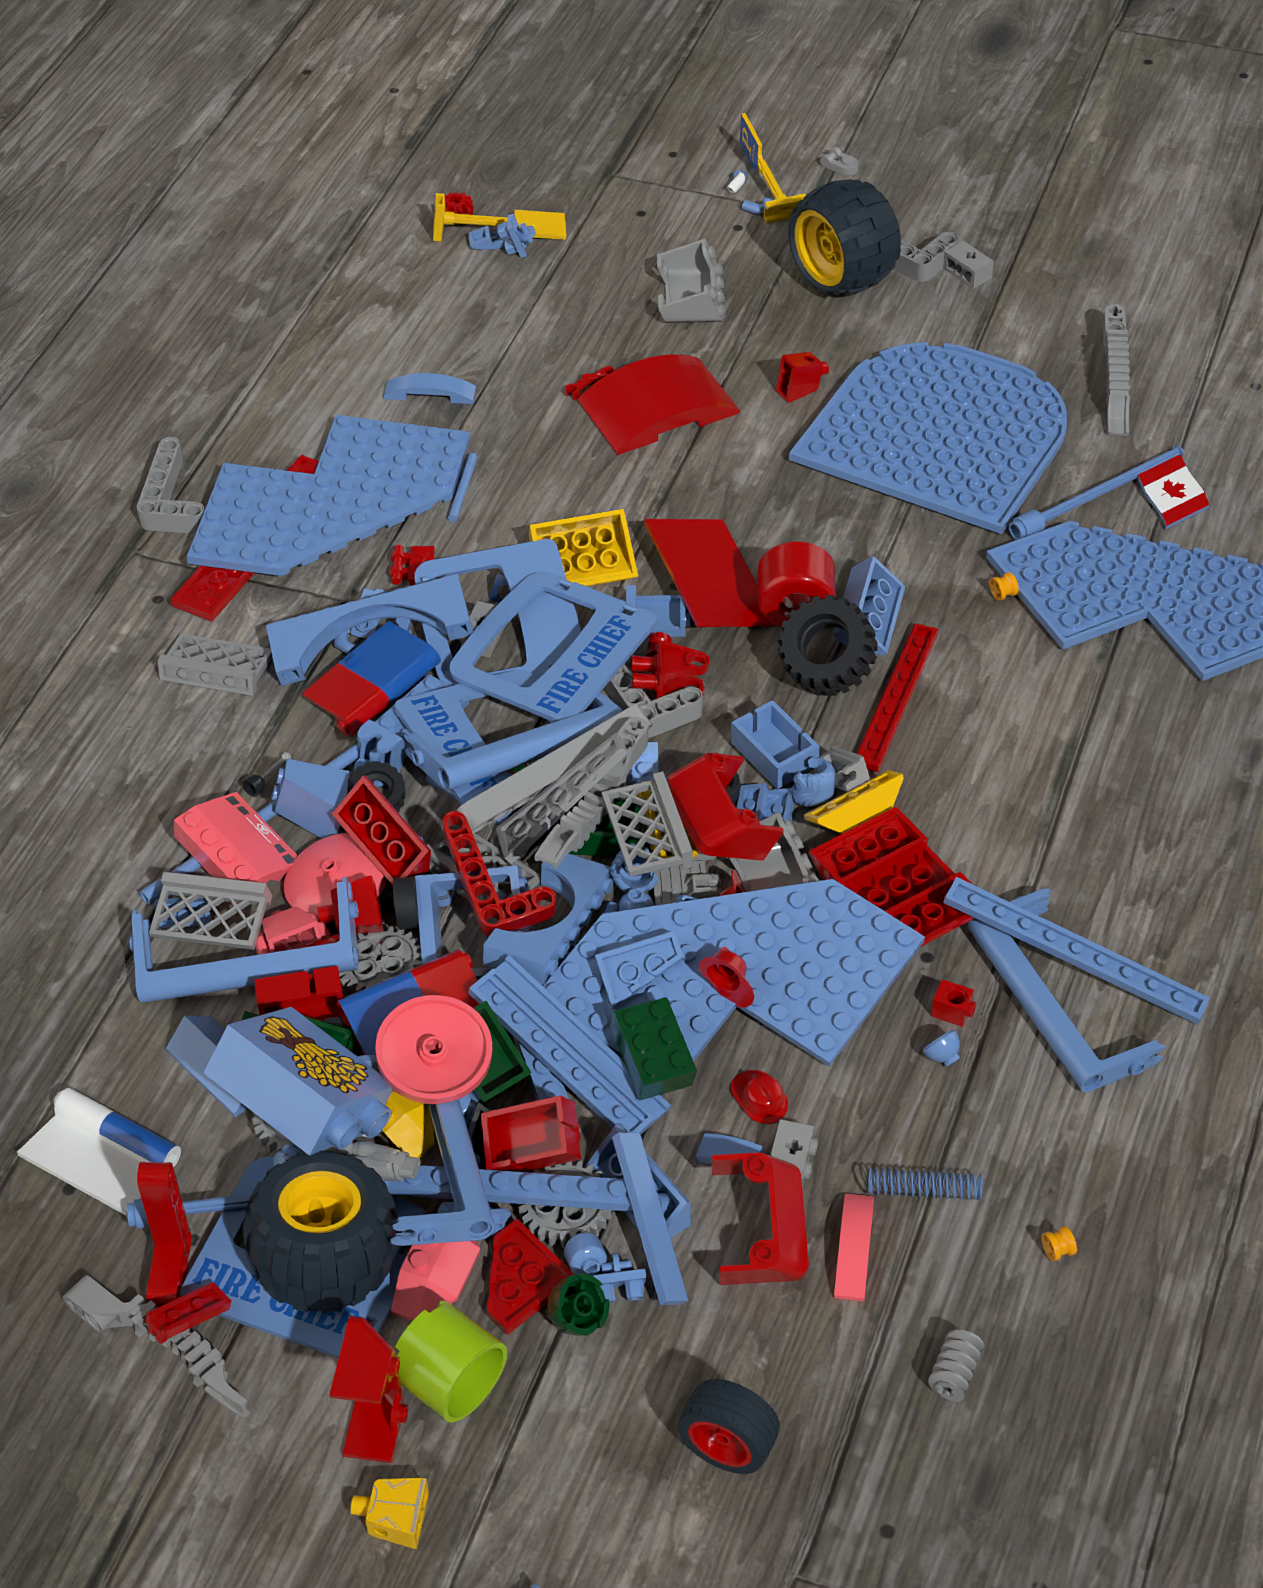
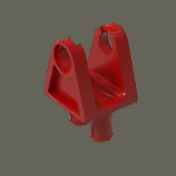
[630,640,710,699]

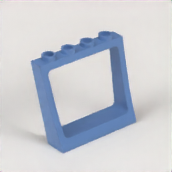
[415,865,532,981]

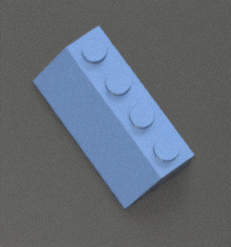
[833,556,905,655]

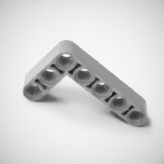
[893,232,958,282]
[137,437,205,534]
[604,664,703,738]

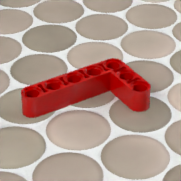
[443,811,556,937]
[137,1162,191,1307]

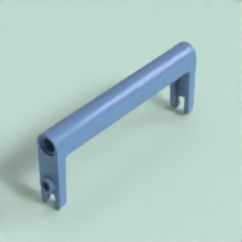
[404,692,623,791]
[129,877,359,1003]
[967,888,1166,1092]
[358,1055,495,1246]

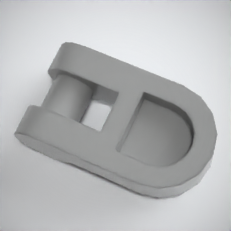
[820,147,859,176]

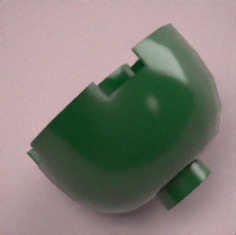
[547,1273,610,1336]

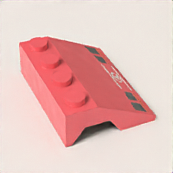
[174,792,298,904]

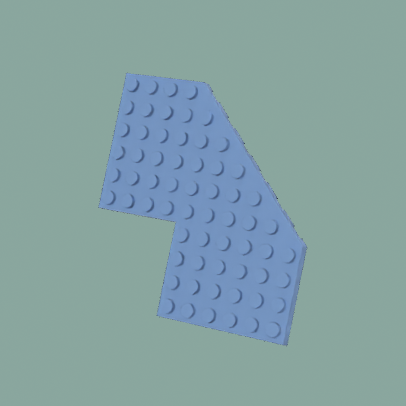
[187,415,470,576]
[986,521,1263,681]
[543,879,925,1067]

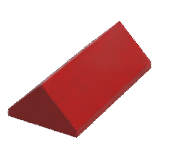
[332,776,431,885]

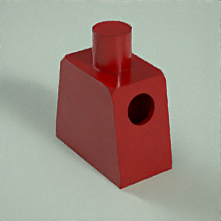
[775,352,829,403]
[317,875,384,933]

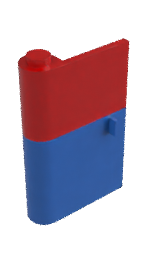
[302,621,441,736]
[337,949,479,1055]

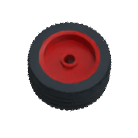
[678,1379,780,1474]

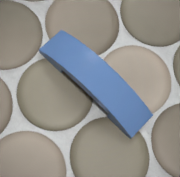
[384,373,476,404]

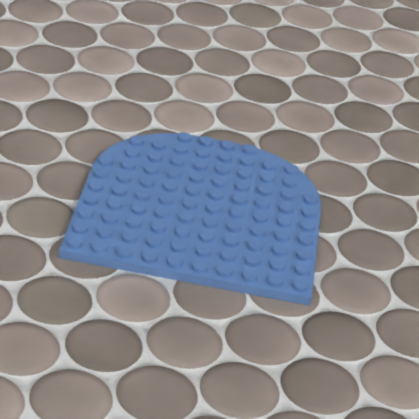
[789,342,1067,534]

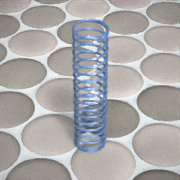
[868,1168,982,1201]

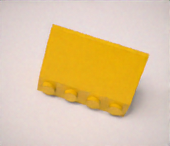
[529,509,638,587]

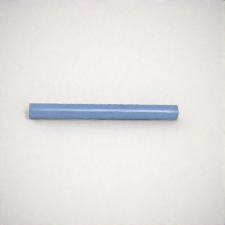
[448,453,478,522]

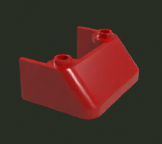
[666,753,784,861]
[711,1153,809,1285]
[329,1316,409,1463]

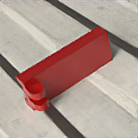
[145,1282,232,1344]

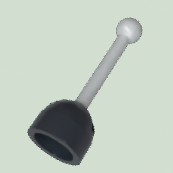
[242,752,291,797]

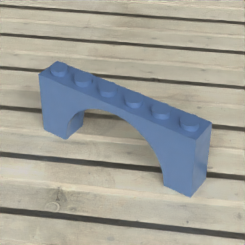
[483,854,614,985]

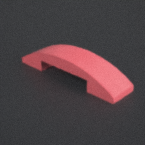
[834,1193,874,1302]

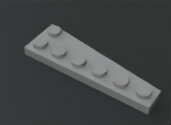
[496,733,628,864]

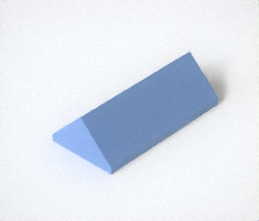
[166,1016,248,1118]
[585,1123,691,1238]

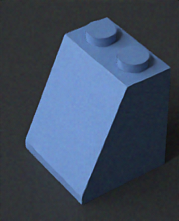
[272,759,349,839]

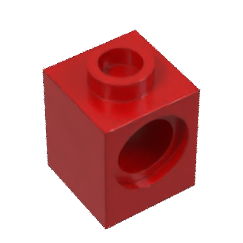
[931,979,977,1027]

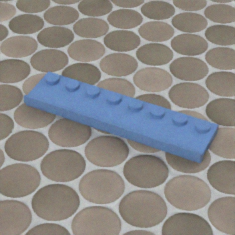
[468,955,671,1135]

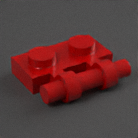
[390,545,435,586]

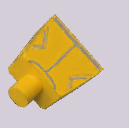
[351,1478,429,1549]

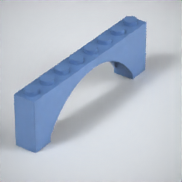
[266,574,473,686]

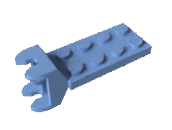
[354,674,470,787]

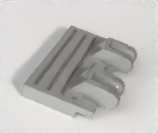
[650,849,722,906]

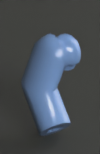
[742,198,773,215]
[333,629,357,655]

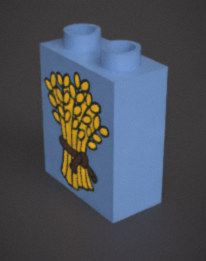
[203,1007,393,1155]

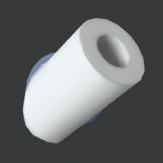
[727,170,748,194]

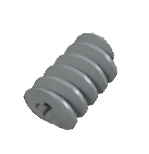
[928,1330,984,1402]

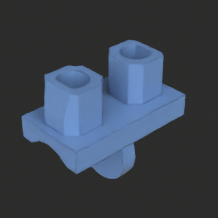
[498,214,536,258]
[593,1253,646,1304]

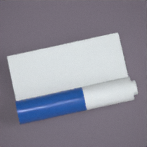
[17,1088,181,1216]

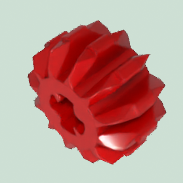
[445,191,474,225]

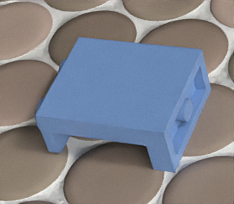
[626,585,690,637]

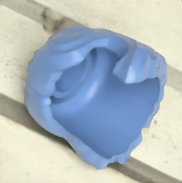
[791,756,835,807]
[610,843,659,892]

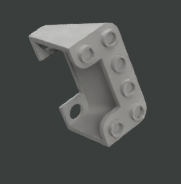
[657,238,726,322]
[730,812,819,892]

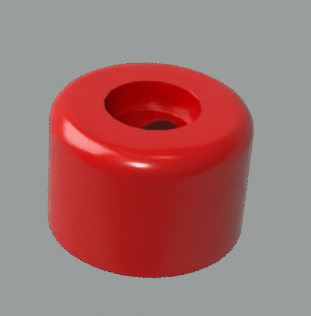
[758,541,836,627]

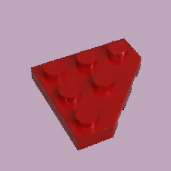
[487,1219,575,1335]

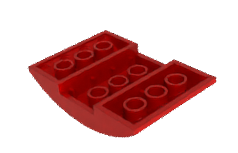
[578,354,740,455]
[809,806,974,947]

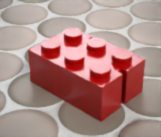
[254,966,343,1021]
[481,1095,581,1172]

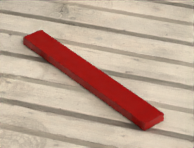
[857,623,939,773]

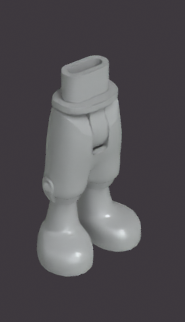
[324,1141,421,1182]

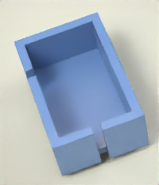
[731,700,820,789]

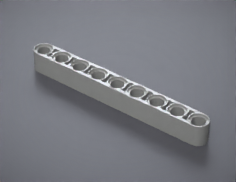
[456,704,653,834]

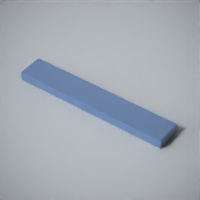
[612,1133,689,1305]

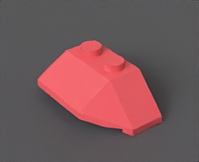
[390,1241,481,1321]

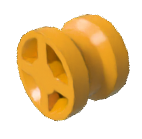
[989,572,1019,601]
[1041,1226,1077,1262]

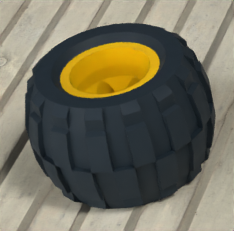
[788,179,901,296]
[243,1151,399,1313]

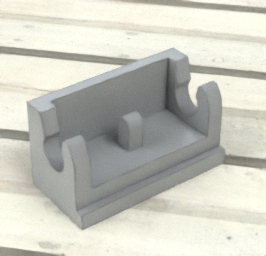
[819,746,870,792]

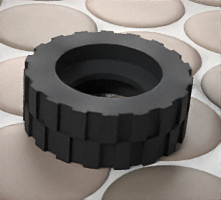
[347,761,406,812]

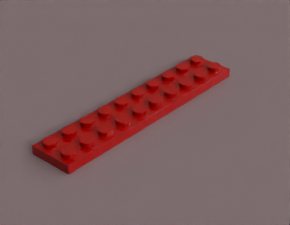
[170,455,319,622]

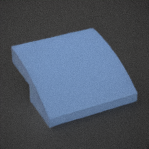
[737,783,795,822]

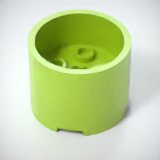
[395,1301,507,1423]

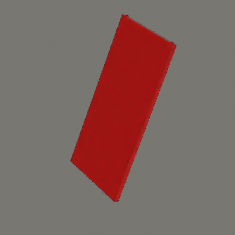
[644,519,775,627]

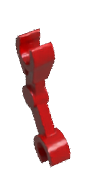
[565,366,613,400]

